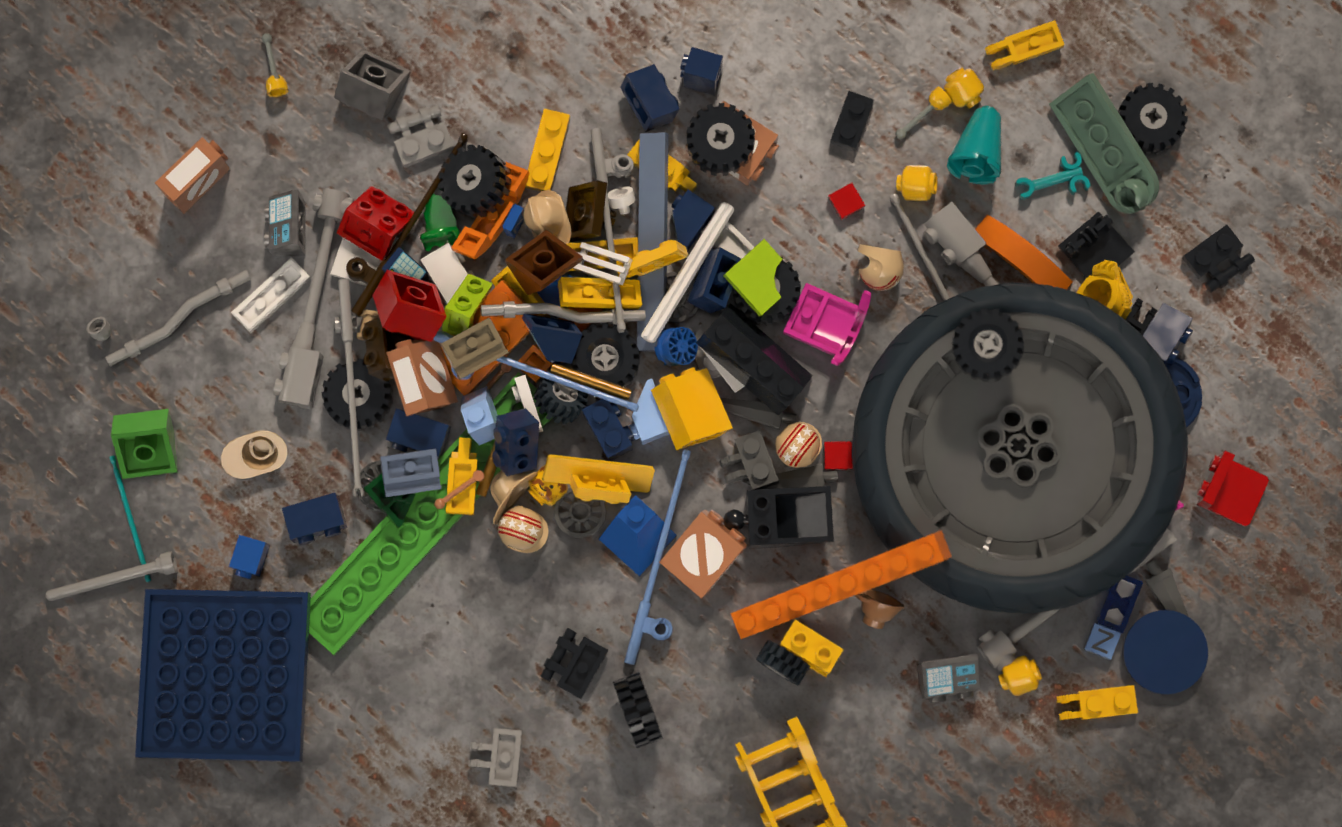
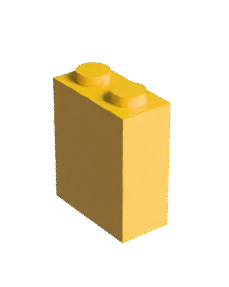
[651,367,733,451]

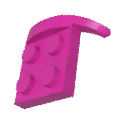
[783,283,871,366]

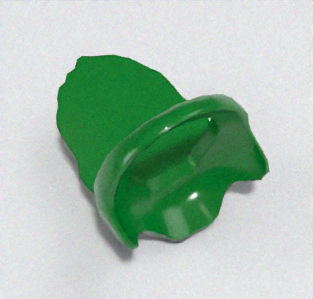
[420,194,459,252]

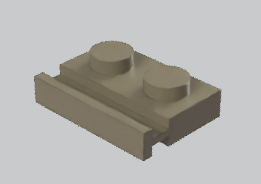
[440,317,509,379]

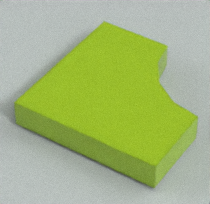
[723,239,782,317]

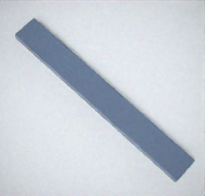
[637,132,668,352]

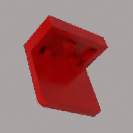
[1196,451,1269,526]

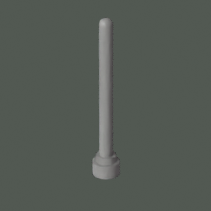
[45,551,178,601]

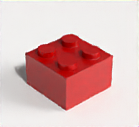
[373,270,447,342]

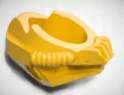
[1076,260,1133,320]

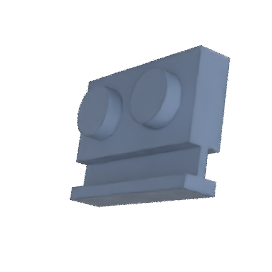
[380,449,442,497]

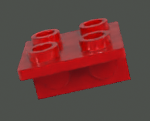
[337,186,414,261]

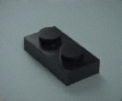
[830,91,874,151]

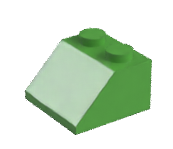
[111,409,178,479]

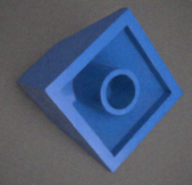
[599,495,677,577]

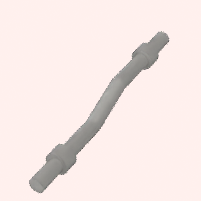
[105,270,251,367]
[481,301,646,325]

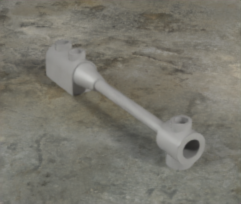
[273,189,355,409]
[924,202,998,286]
[977,528,1177,671]

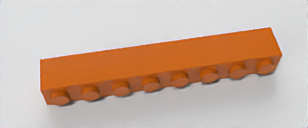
[730,530,952,639]

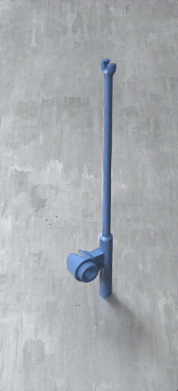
[433,331,639,412]
[624,449,691,665]

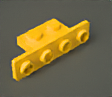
[543,454,655,504]

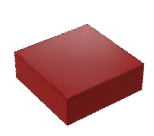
[828,182,865,220]
[824,441,853,470]

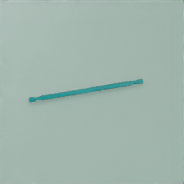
[109,456,151,582]

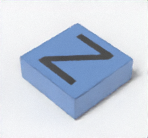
[1084,623,1121,660]

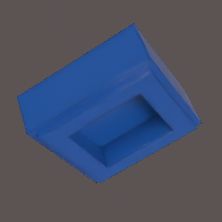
[502,204,524,239]

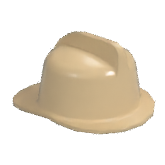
[523,190,572,243]
[221,430,288,479]
[491,470,538,524]

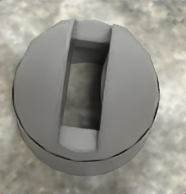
[87,317,111,341]

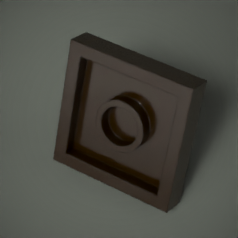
[566,180,616,242]

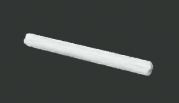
[641,202,734,343]

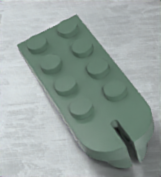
[1049,73,1159,214]

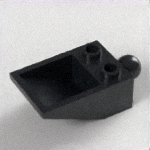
[723,486,834,549]

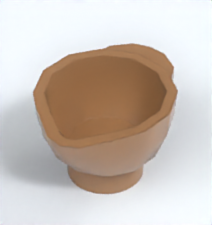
[855,589,905,629]

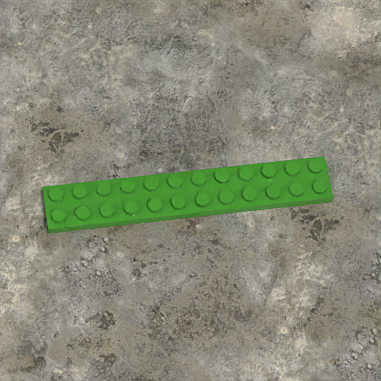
[309,372,553,656]

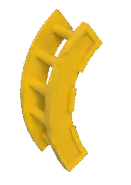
[735,717,847,827]

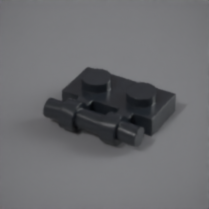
[1182,224,1255,293]
[540,628,609,700]

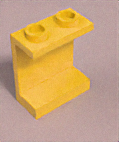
[780,620,844,678]

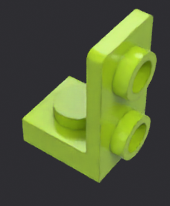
[442,274,492,336]

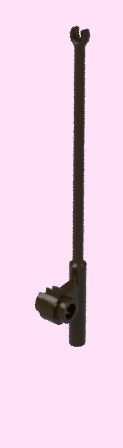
[346,133,468,317]

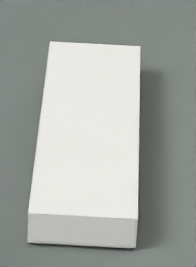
[231,257,311,334]

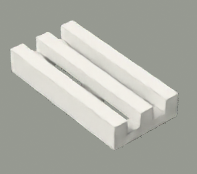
[573,242,633,286]

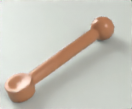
[485,363,512,389]
[434,470,484,509]

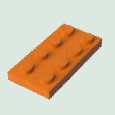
[441,280,539,396]

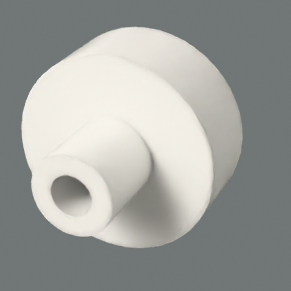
[608,186,636,215]

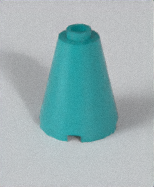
[947,106,1001,185]

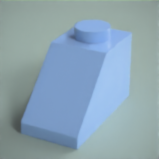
[629,378,669,445]
[461,386,498,445]

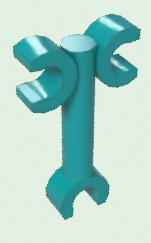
[1015,152,1090,200]

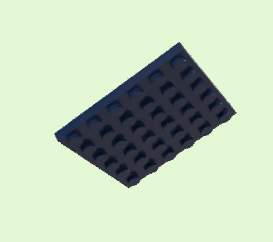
[135,589,311,762]

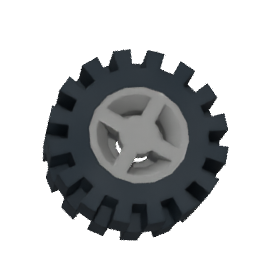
[534,378,588,424]
[756,640,810,686]

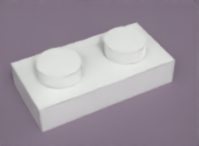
[512,375,543,433]

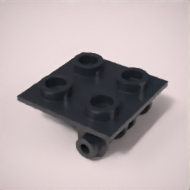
[1058,211,1135,278]

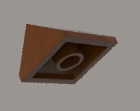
[505,230,583,296]

